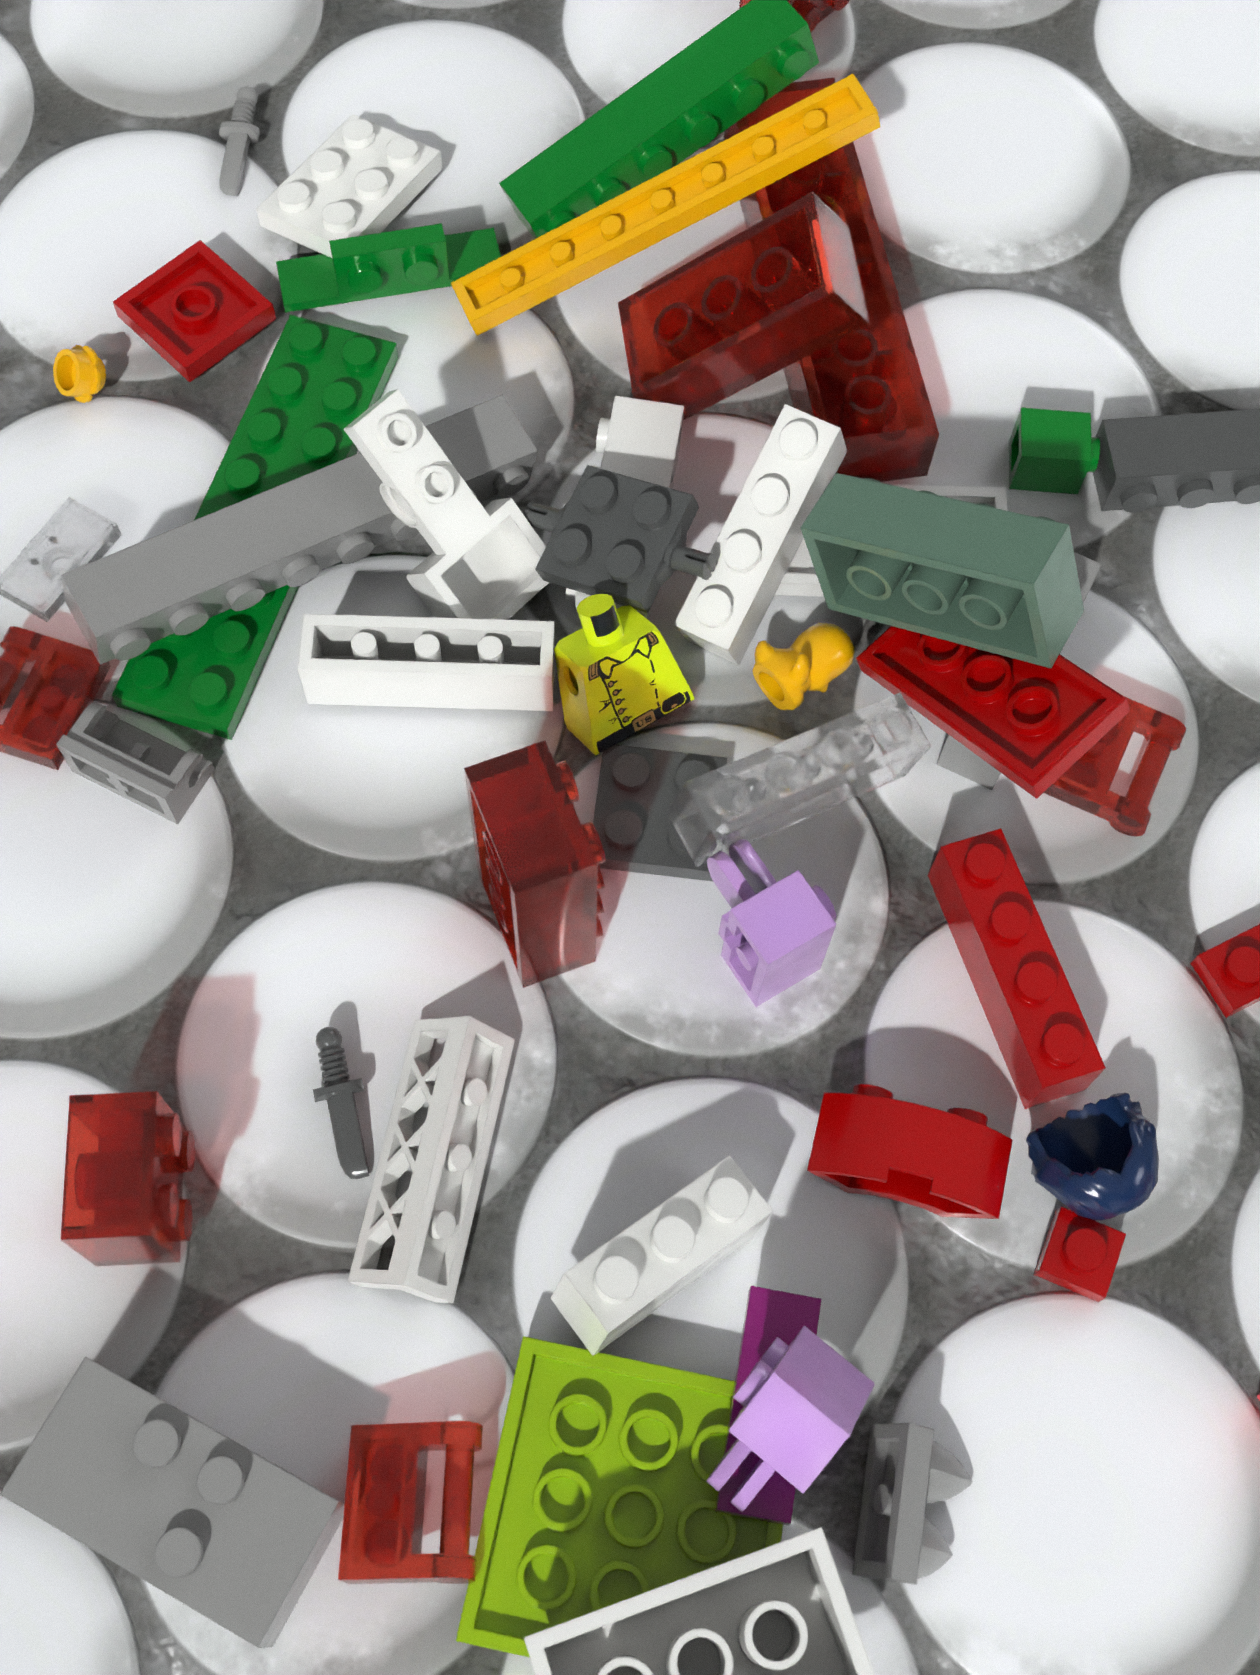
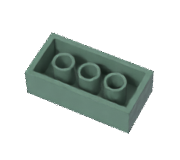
[800,473,1084,668]

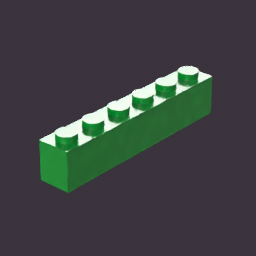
[499,0,819,239]

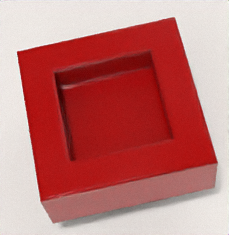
[1033,1206,1126,1302]

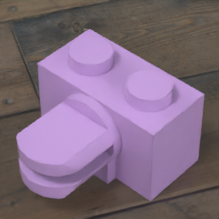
[707,839,837,1007]
[706,1326,875,1512]

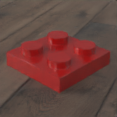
[113,240,276,382]

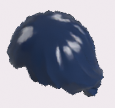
[1026,1093,1159,1221]

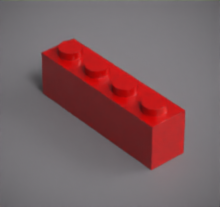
[928,828,1106,1109]

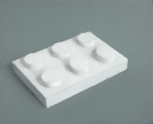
[256,114,443,258]

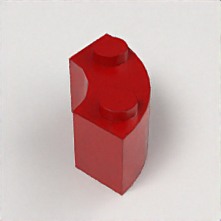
[807,1084,1013,1219]

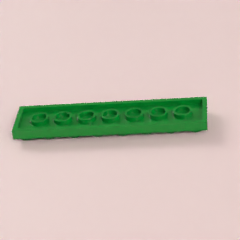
[112,315,398,740]

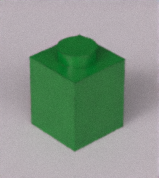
[1009,407,1100,495]

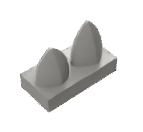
[852,1423,973,1584]

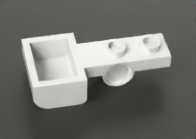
[344,389,549,620]

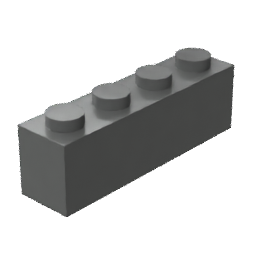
[1092,408,1260,513]

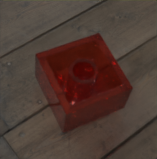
[61,1091,195,1267]

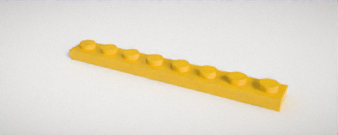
[451,74,880,336]

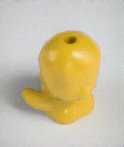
[752,623,855,710]

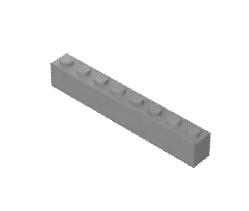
[61,394,538,665]

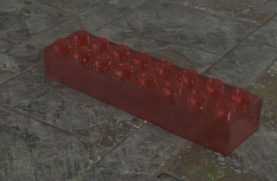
[724,78,939,482]

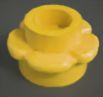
[53,345,106,403]

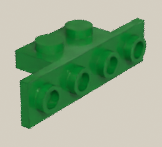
[276,223,501,313]

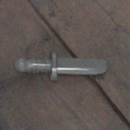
[313,1027,370,1179]

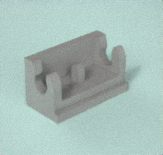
[56,701,215,824]

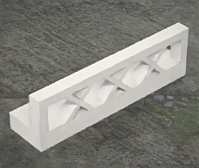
[347,1016,515,1304]

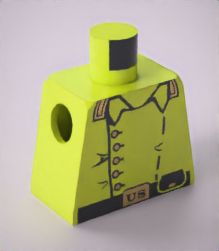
[554,594,694,756]

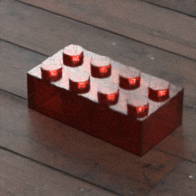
[618,192,869,420]
[464,740,605,988]

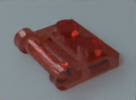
[0,626,111,770]
[1044,696,1186,837]
[338,1421,483,1584]

